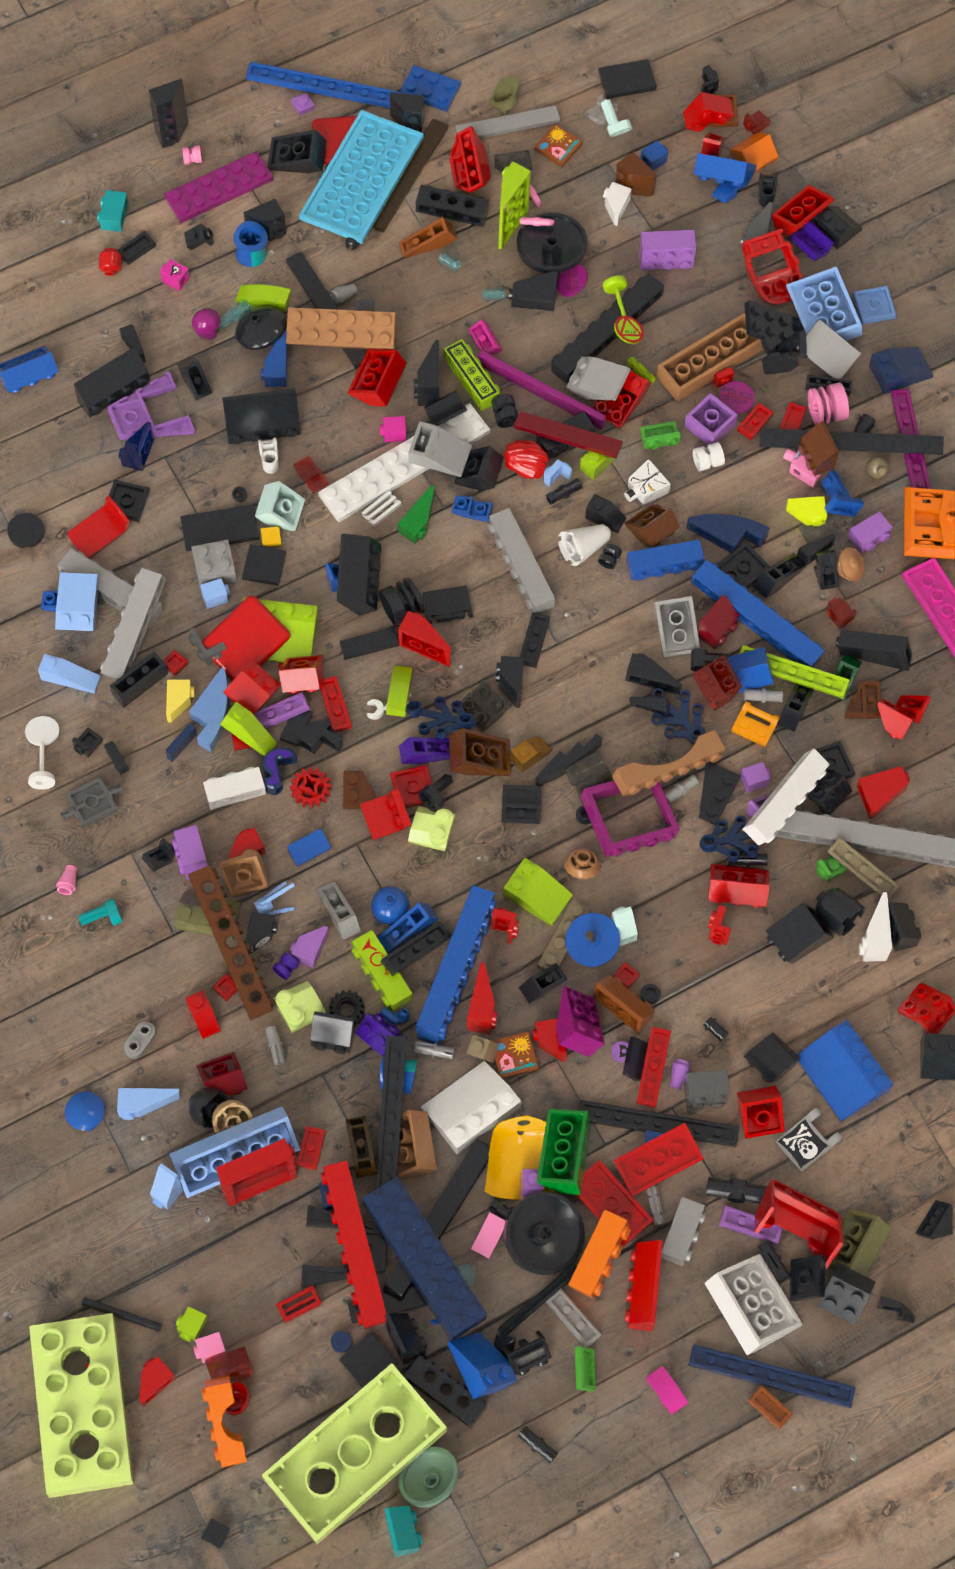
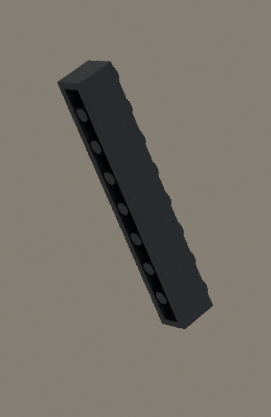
[551,273,664,384]

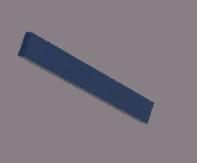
[688,1344,856,1409]

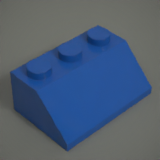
[694,153,757,187]
[0,346,59,393]

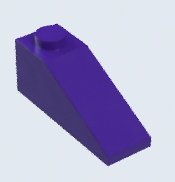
[399,737,450,764]

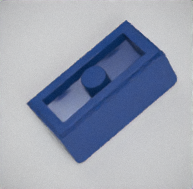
[287,828,331,867]

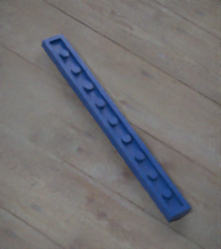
[246,62,413,109]

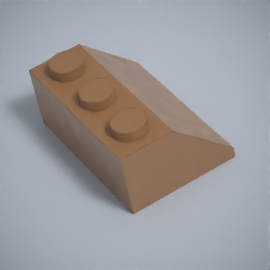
[398,1110,437,1180]

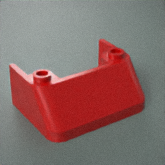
[755,1180,844,1269]

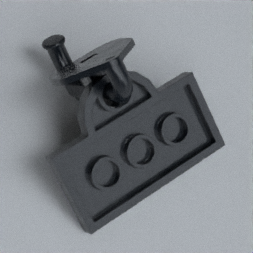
[744,300,808,374]

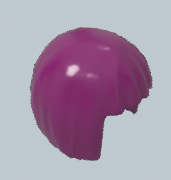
[192,308,221,340]

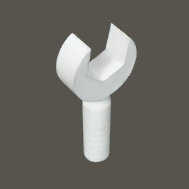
[367,699,409,720]

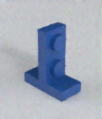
[821,470,865,517]

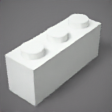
[203,767,266,810]

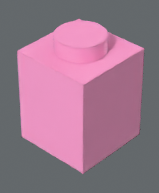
[193,1332,227,1363]

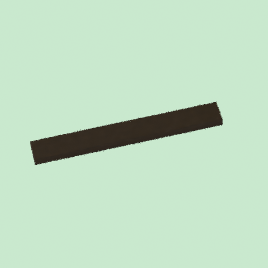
[372,119,448,232]

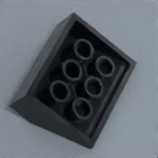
[222,388,301,444]

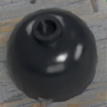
[189,1087,227,1128]

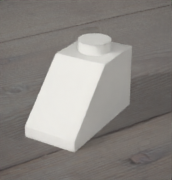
[603,182,632,226]

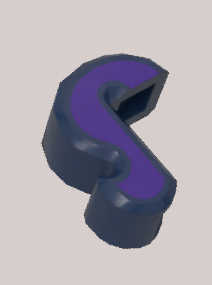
[262,747,297,795]

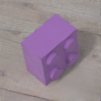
[685,393,738,445]
[172,825,207,880]

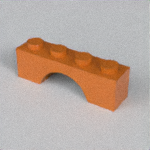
[202,1375,247,1467]

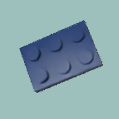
[400,65,461,112]

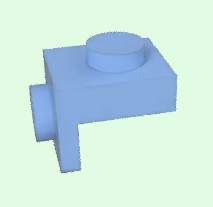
[543,459,572,487]

